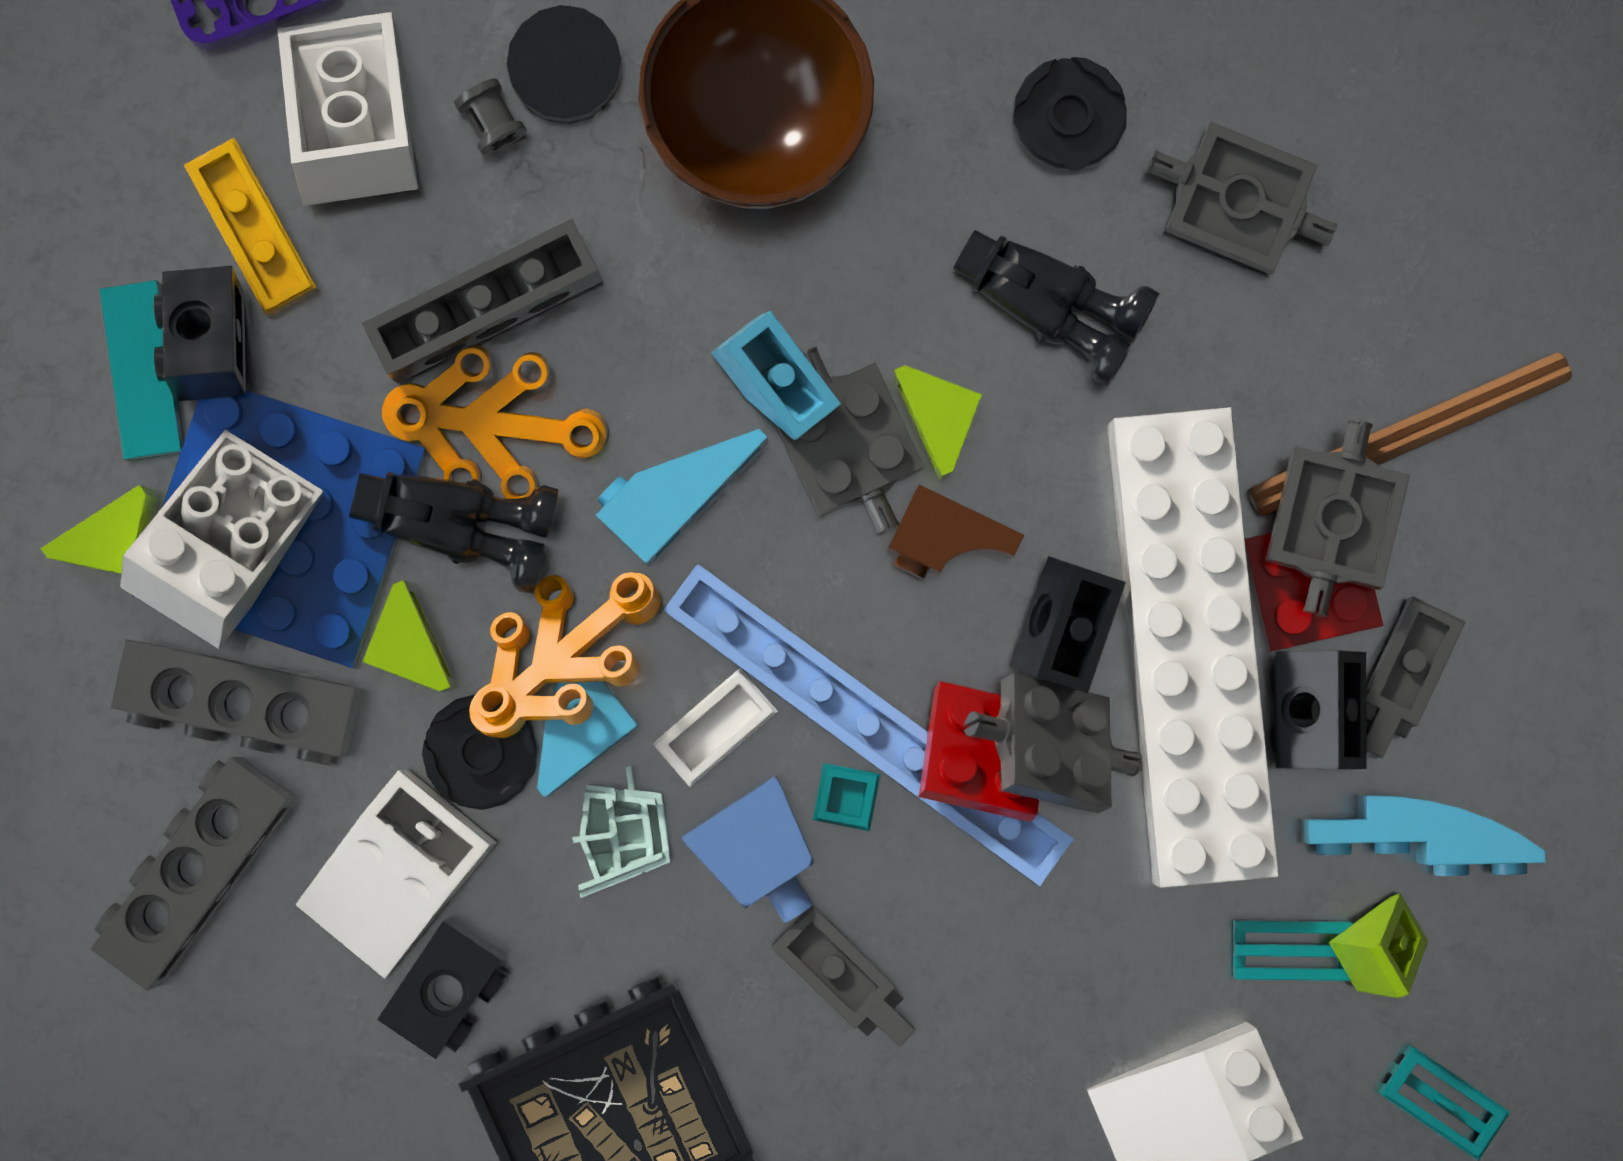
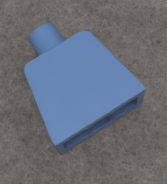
[681,776,814,924]

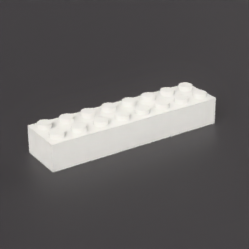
[1107,407,1278,888]

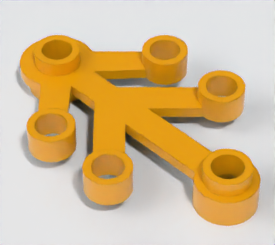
[382,345,608,499]
[469,572,661,738]

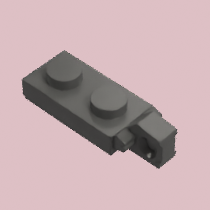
[1366,596,1466,759]
[771,906,916,1047]

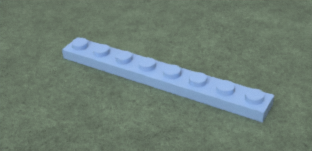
[663,563,1074,886]

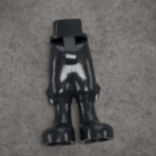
[953,230,1160,387]
[349,472,558,594]

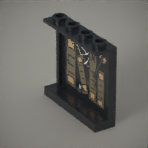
[458,976,759,1161]

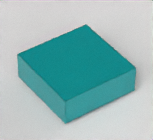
[813,763,881,831]

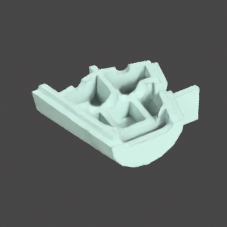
[572,766,670,898]

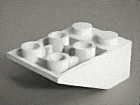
[120,430,323,649]
[296,769,497,979]

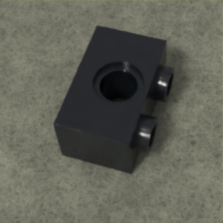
[154,266,246,402]
[1011,556,1126,694]
[1271,650,1367,769]
[377,918,508,1059]

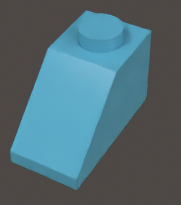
[711,310,841,440]
[537,681,640,798]

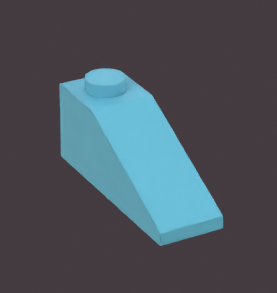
[596,429,768,567]

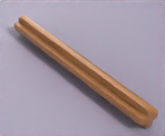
[1249,353,1572,515]

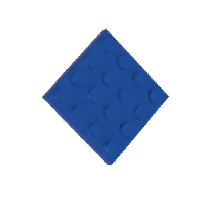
[132,390,427,668]

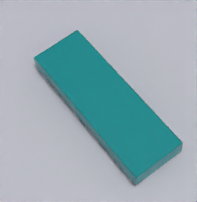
[99,280,184,461]

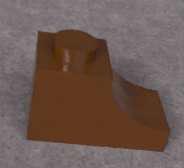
[887,484,1024,580]

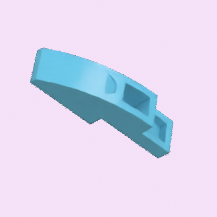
[1299,795,1546,876]

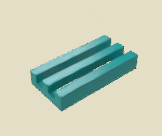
[1233,920,1352,981]
[1377,1044,1511,1161]

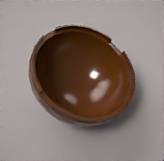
[638,0,874,209]

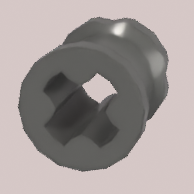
[454,79,527,155]

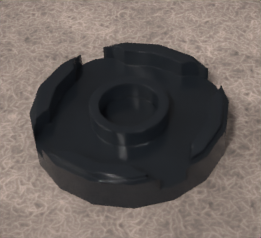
[506,5,622,123]
[1012,57,1127,173]
[422,694,540,810]

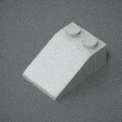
[277,12,418,206]
[1086,1022,1303,1161]

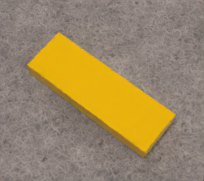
[184,138,319,318]

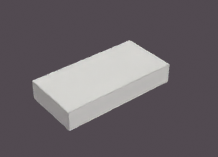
[652,668,778,787]

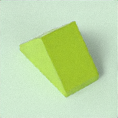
[893,365,982,481]
[41,485,158,574]
[362,580,457,692]
[1329,893,1428,998]

